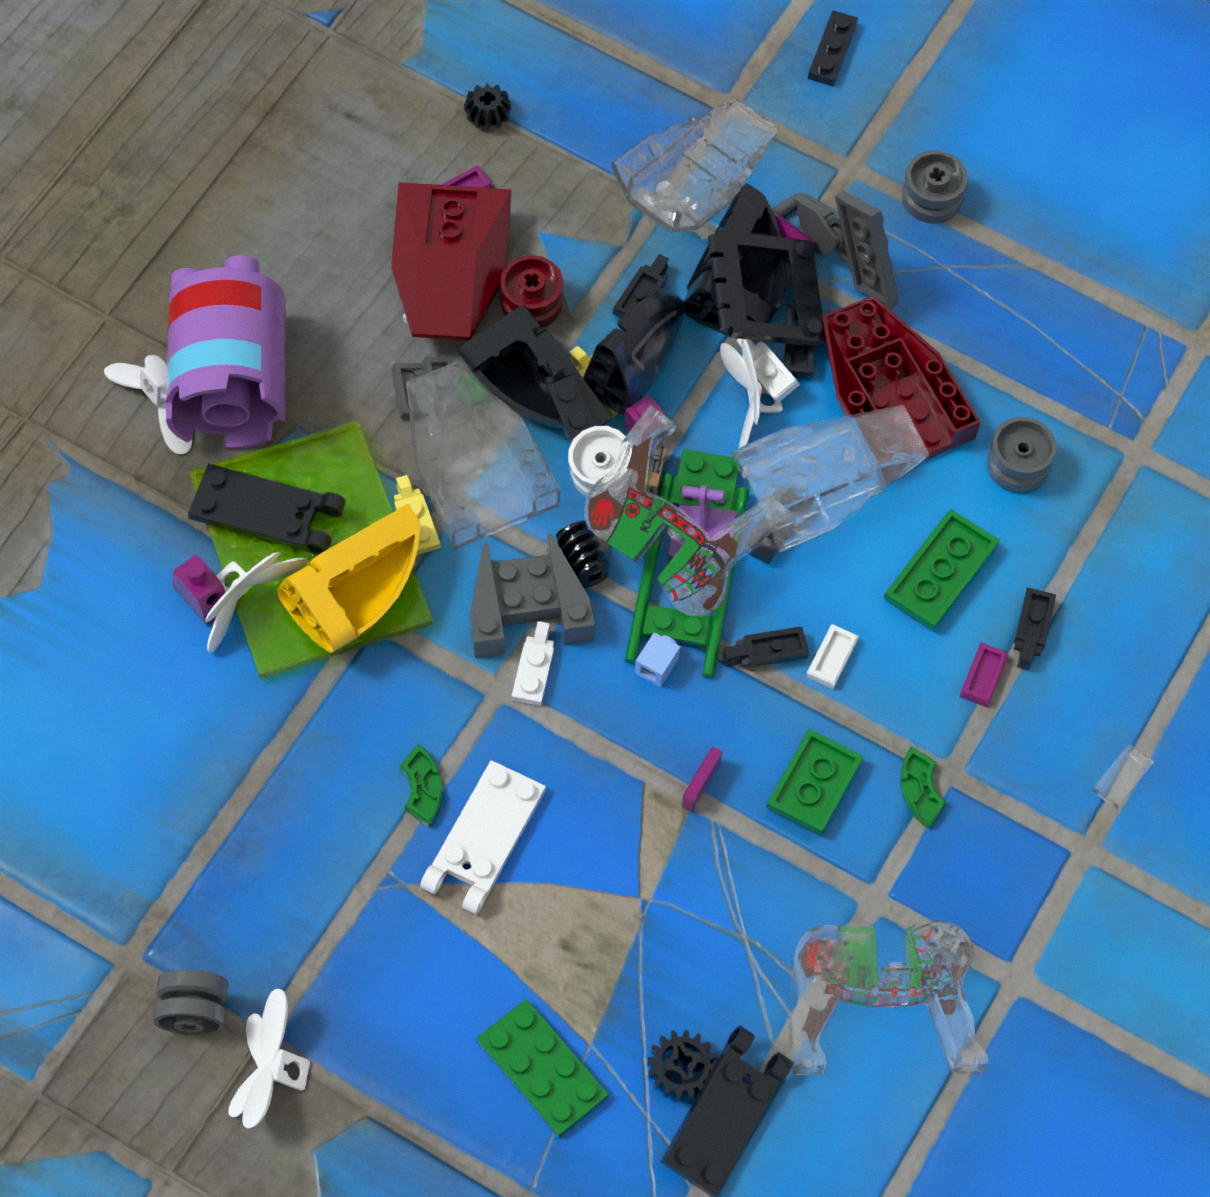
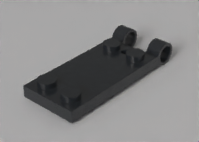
[188,463,346,555]
[660,1025,793,1197]

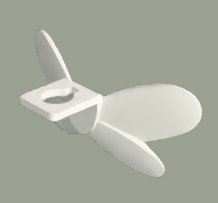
[720,339,783,458]
[104,355,192,455]
[205,552,308,653]
[228,989,310,1129]

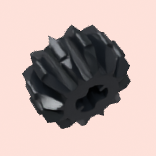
[464,82,511,131]

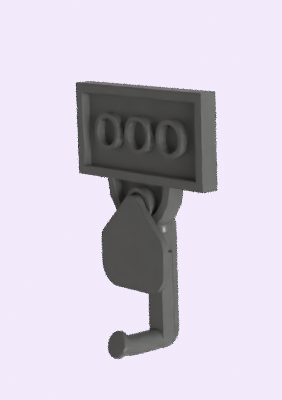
[772,191,899,309]

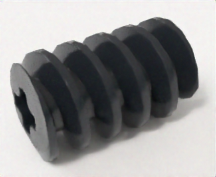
[556,520,609,588]

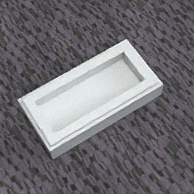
[806,624,859,689]

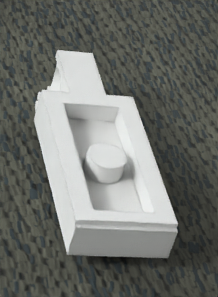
[737,339,800,403]
[511,621,554,706]

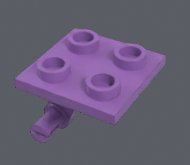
[668,485,738,564]

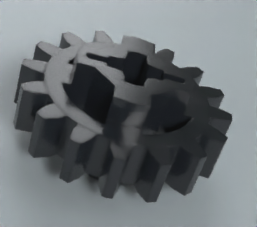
[647,1030,717,1102]

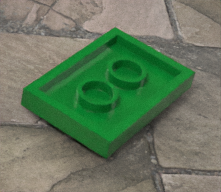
[766,729,864,836]

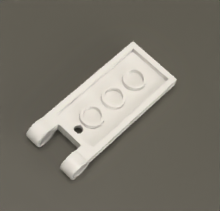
[420,760,546,915]

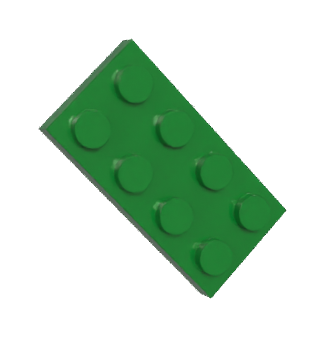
[884,509,1000,631]
[476,999,609,1138]

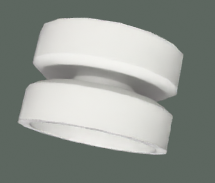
[568,426,634,499]

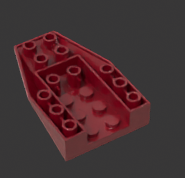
[391,182,511,341]
[822,296,980,481]

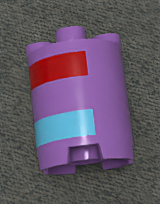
[166,255,286,450]

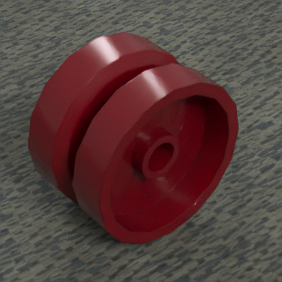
[500,255,563,329]

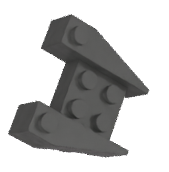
[470,534,595,658]

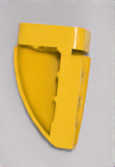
[277,504,420,653]

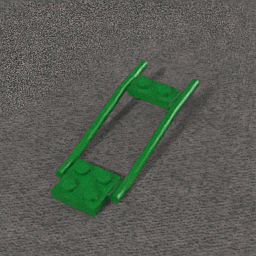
[625,448,750,678]

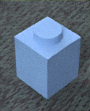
[635,632,680,687]

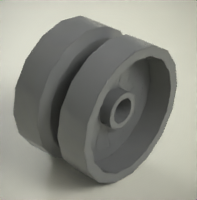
[902,151,968,223]
[987,417,1056,492]
[153,970,229,1035]

